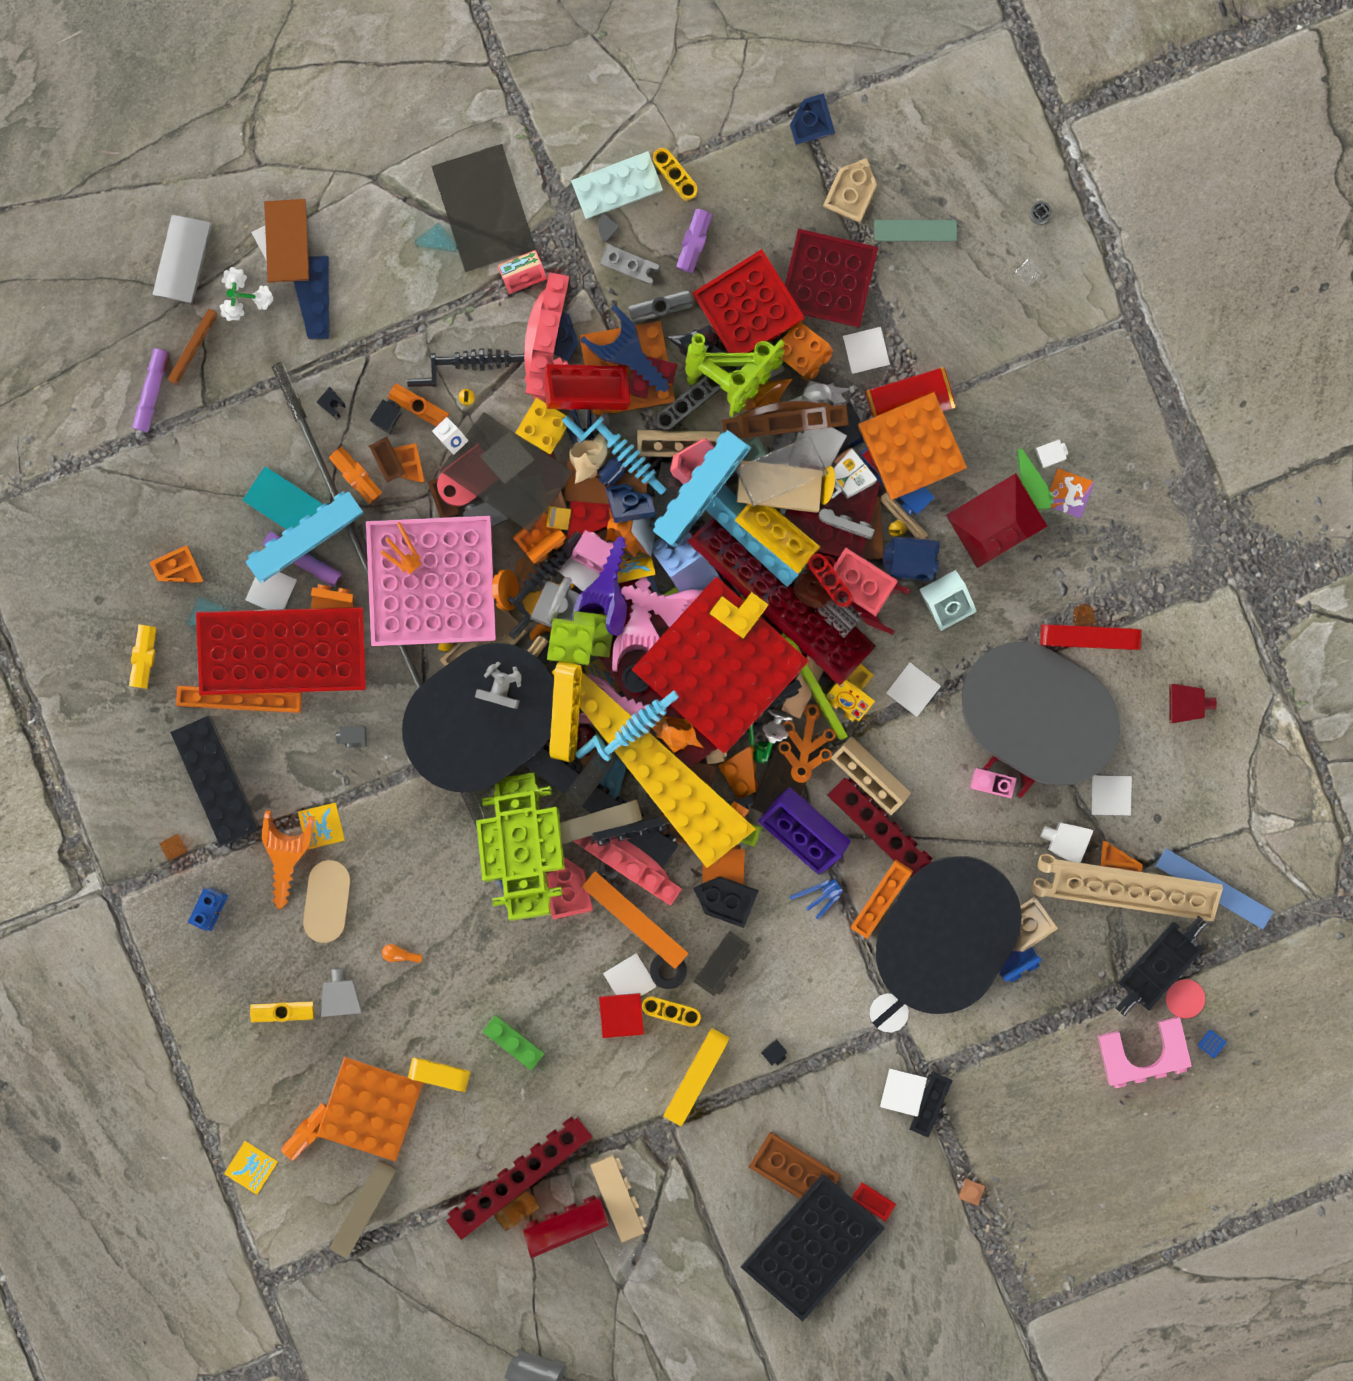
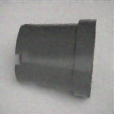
[504,1349,567,1381]

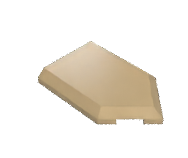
[823,158,877,223]
[1012,896,1058,952]

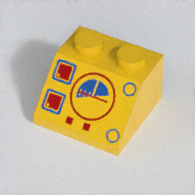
[826,679,875,722]

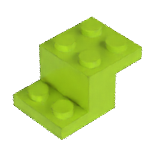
[547,611,613,665]

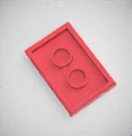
[825,548,899,616]

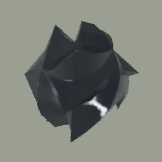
[667,325,725,357]

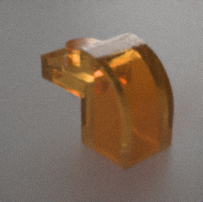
[493,1191,540,1232]

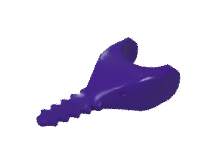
[572,537,627,636]

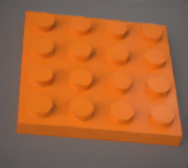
[579,321,675,415]
[858,392,967,501]
[317,1056,423,1162]

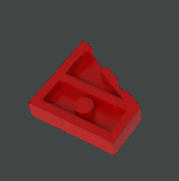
[567,501,610,540]

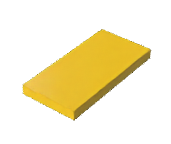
[734,504,820,574]

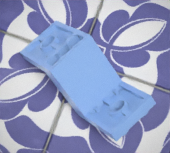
[652,532,723,592]

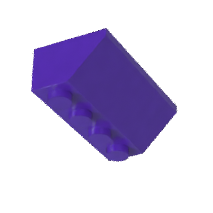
[758,787,851,875]

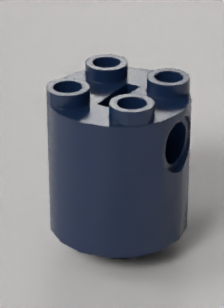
[883,536,940,581]

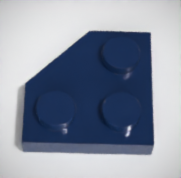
[790,93,835,146]
[554,311,578,362]
[606,484,655,523]

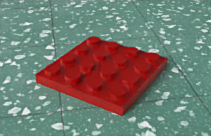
[692,249,805,353]

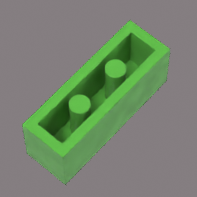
[482,1014,545,1070]

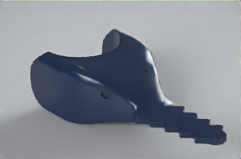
[581,305,669,392]

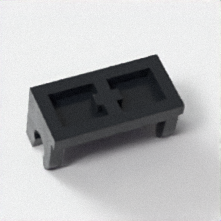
[316,386,346,421]

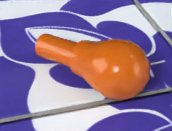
[382,944,422,963]

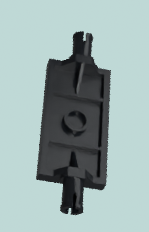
[1115,916,1208,1017]

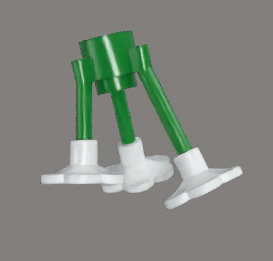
[749,709,793,763]

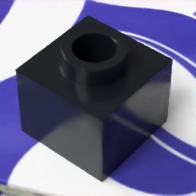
[761,1039,788,1066]

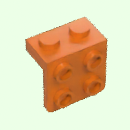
[781,322,833,383]
[512,511,566,563]
[311,584,355,608]
[702,845,745,885]

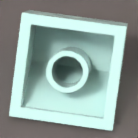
[919,570,977,631]

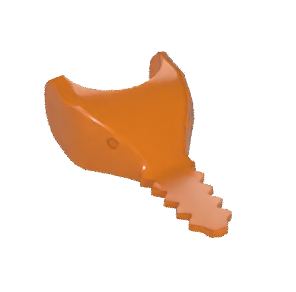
[262,810,315,909]

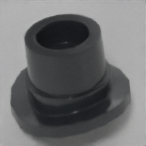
[622,664,649,693]

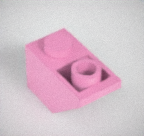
[970,768,1017,799]

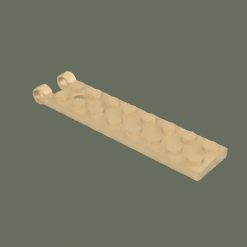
[1032,854,1223,921]

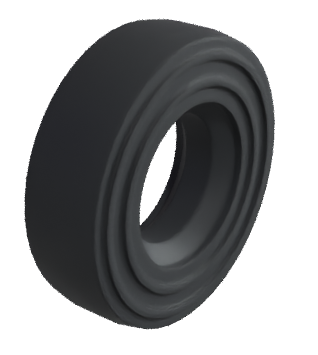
[650,955,687,989]

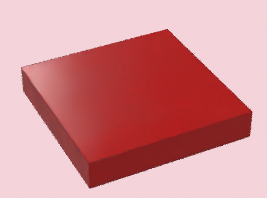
[599,993,644,1038]

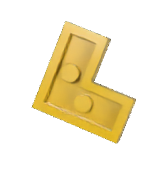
[710,592,768,639]

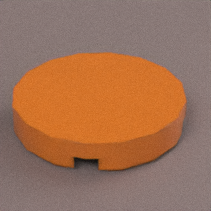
[492,570,519,611]

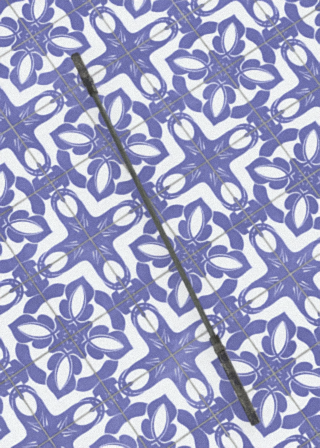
[272,362,485,829]

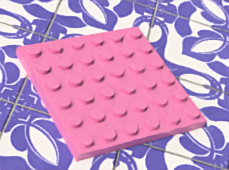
[366,516,496,646]

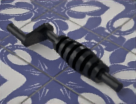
[407,348,525,387]
[507,531,582,640]

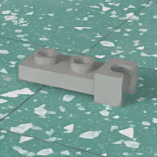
[600,245,661,286]

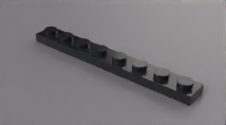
[590,796,754,846]

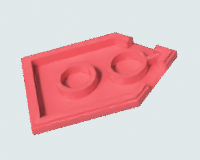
[547,857,593,919]

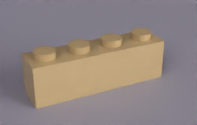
[637,430,720,457]
[831,736,911,815]
[590,1154,647,1242]

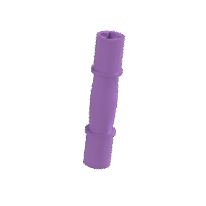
[132,348,169,432]
[263,531,342,587]

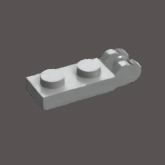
[819,508,875,540]

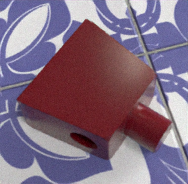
[1169,684,1217,724]

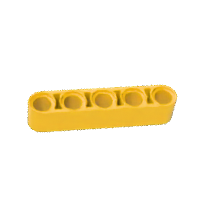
[550,661,582,762]
[663,1028,730,1126]

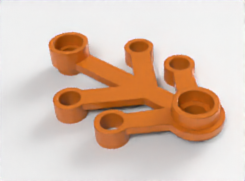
[778,703,835,783]

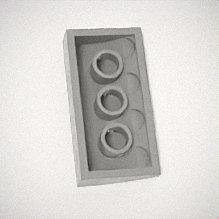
[152,215,212,305]

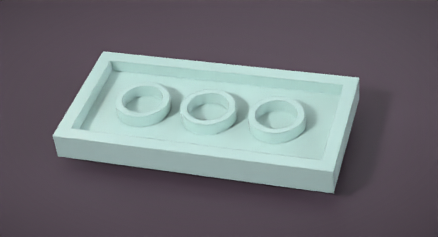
[571,151,663,220]

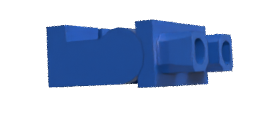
[187,887,229,932]

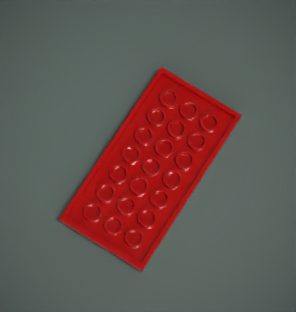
[196,607,366,695]

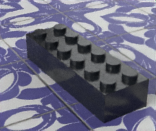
[170,715,261,846]

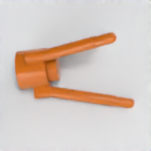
[380,522,422,575]

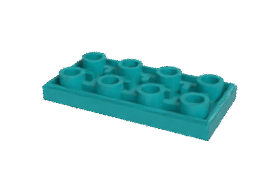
[242,466,323,529]

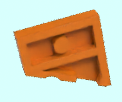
[379,443,425,483]
[149,545,204,583]
[1100,841,1143,872]

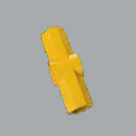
[129,625,157,689]
[250,1001,314,1023]

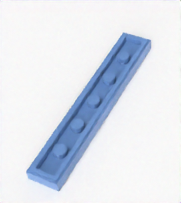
[1155,848,1273,929]

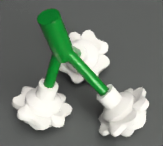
[220,267,273,321]

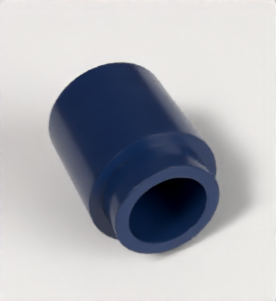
[597,456,627,487]

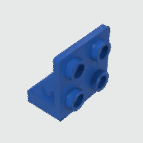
[999,947,1042,982]

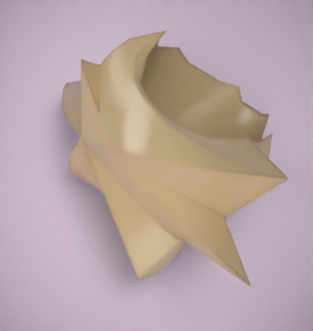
[569,433,612,483]

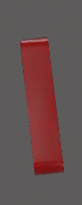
[1040,624,1142,650]

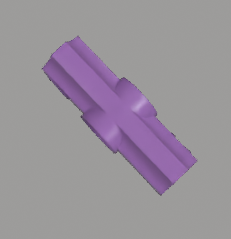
[676,209,712,274]

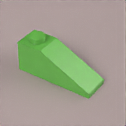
[1016,449,1054,510]

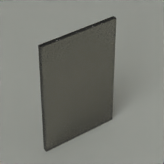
[431,144,536,272]
[440,412,574,532]

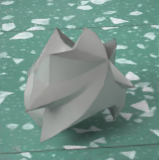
[789,380,851,406]

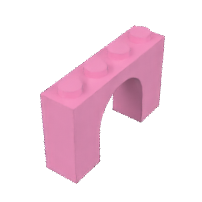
[1097,1017,1192,1088]

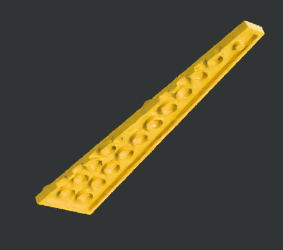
[552,669,756,868]

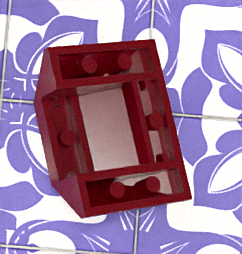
[946,473,1048,568]

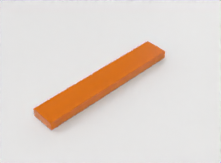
[176,686,302,713]
[581,871,689,969]

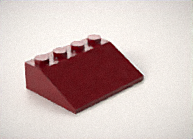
[523,1195,610,1258]

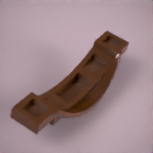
[722,401,849,438]

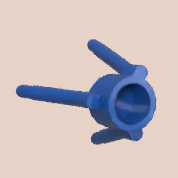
[790,879,843,919]

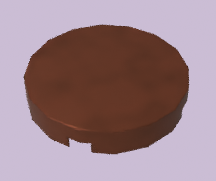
[793,571,832,608]

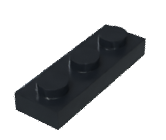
[909,1072,953,1138]

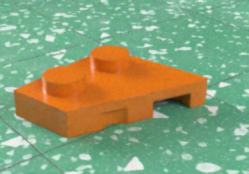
[718,745,758,799]

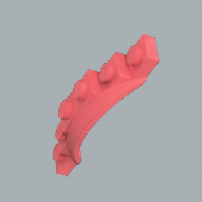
[524,272,569,397]
[573,836,682,906]

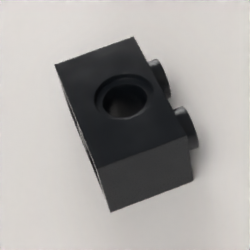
[370,399,403,435]

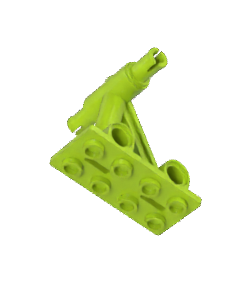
[685,334,785,418]

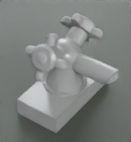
[475,662,522,709]

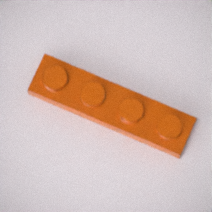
[850,860,913,939]

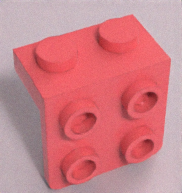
[670,439,714,484]

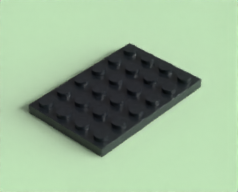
[740,1172,885,1322]

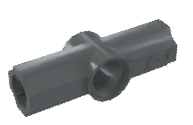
[628,290,693,324]

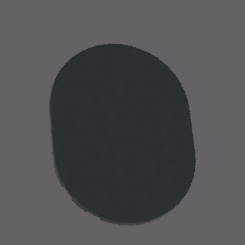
[402,643,554,793]
[876,856,1022,1014]

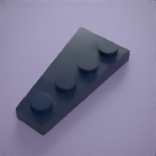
[294,256,329,340]

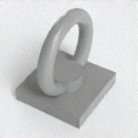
[531,577,580,628]

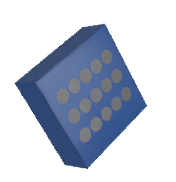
[1197,1029,1227,1058]

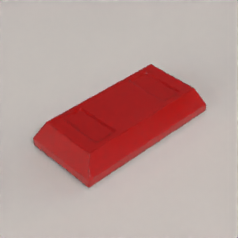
[851,1182,897,1222]

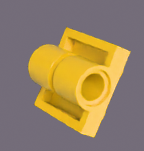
[515,398,567,455]

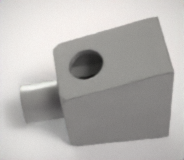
[321,968,362,1017]

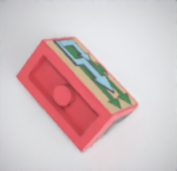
[498,250,547,294]

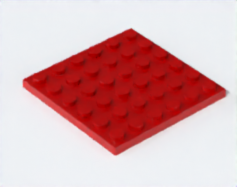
[632,576,809,754]

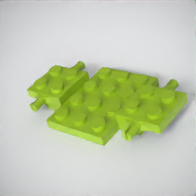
[476,772,565,921]

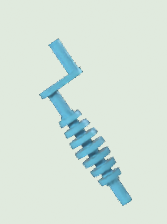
[562,415,667,495]
[575,691,679,761]

